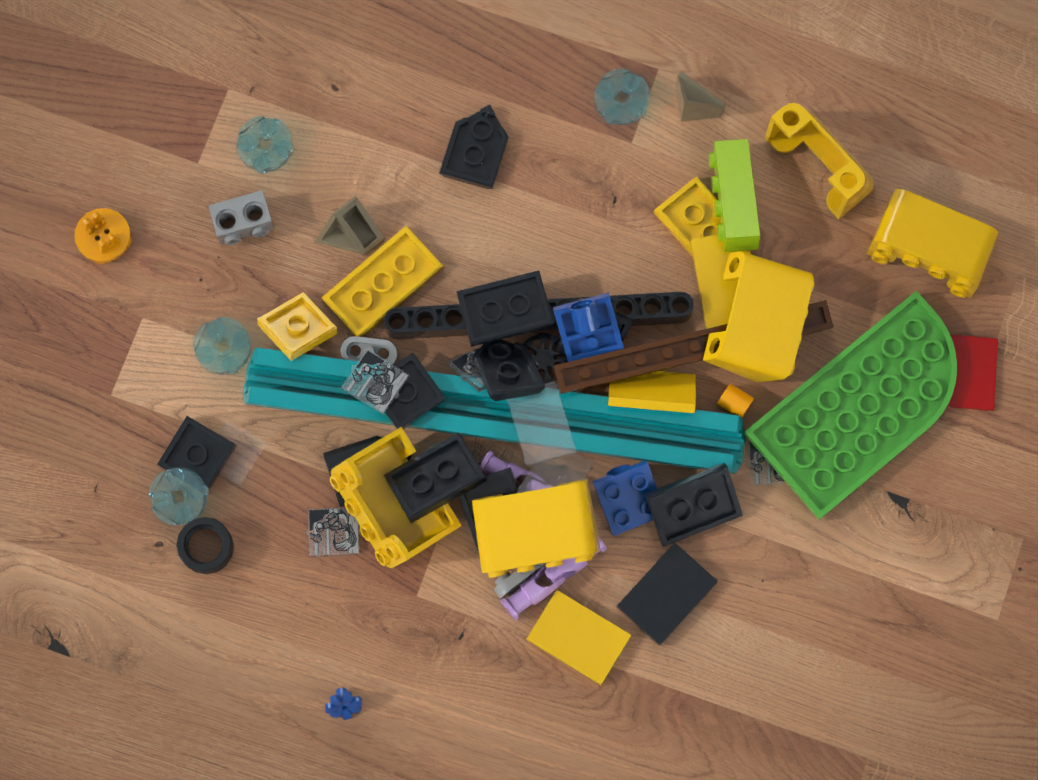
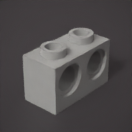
[208,190,274,245]

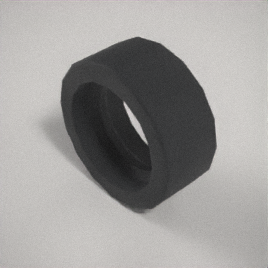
[176,517,234,574]

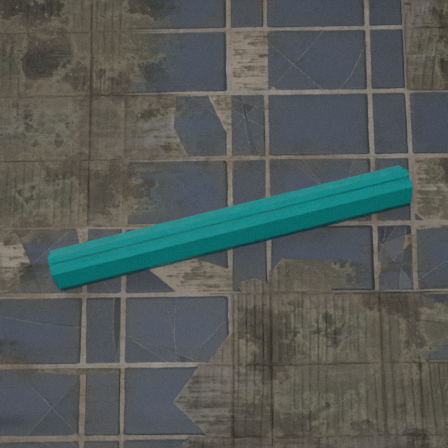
[243,348,746,474]

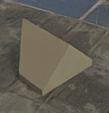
[676,71,725,122]
[315,196,385,256]

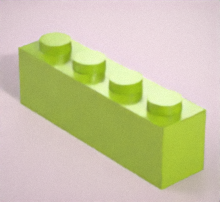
[709,139,760,252]

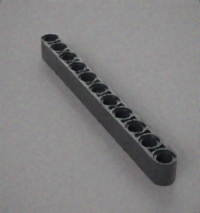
[384,292,694,340]

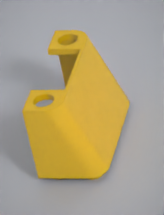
[764,103,874,220]
[866,189,999,298]
[703,251,815,383]
[330,427,462,568]
[472,479,600,578]

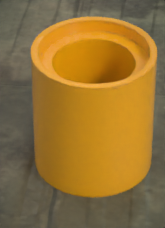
[717,383,755,418]

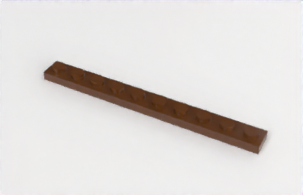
[553,300,834,395]

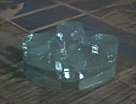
[594,69,650,125]
[237,116,293,174]
[193,317,251,375]
[149,467,209,525]

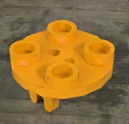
[75,208,132,264]

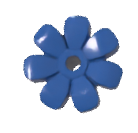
[325,687,363,720]

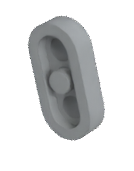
[341,336,398,365]
[494,563,546,599]

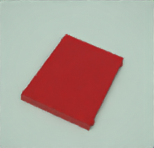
[947,334,999,411]

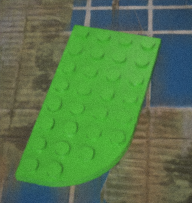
[744,290,957,520]

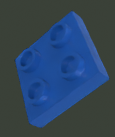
[553,292,624,362]
[592,460,657,536]

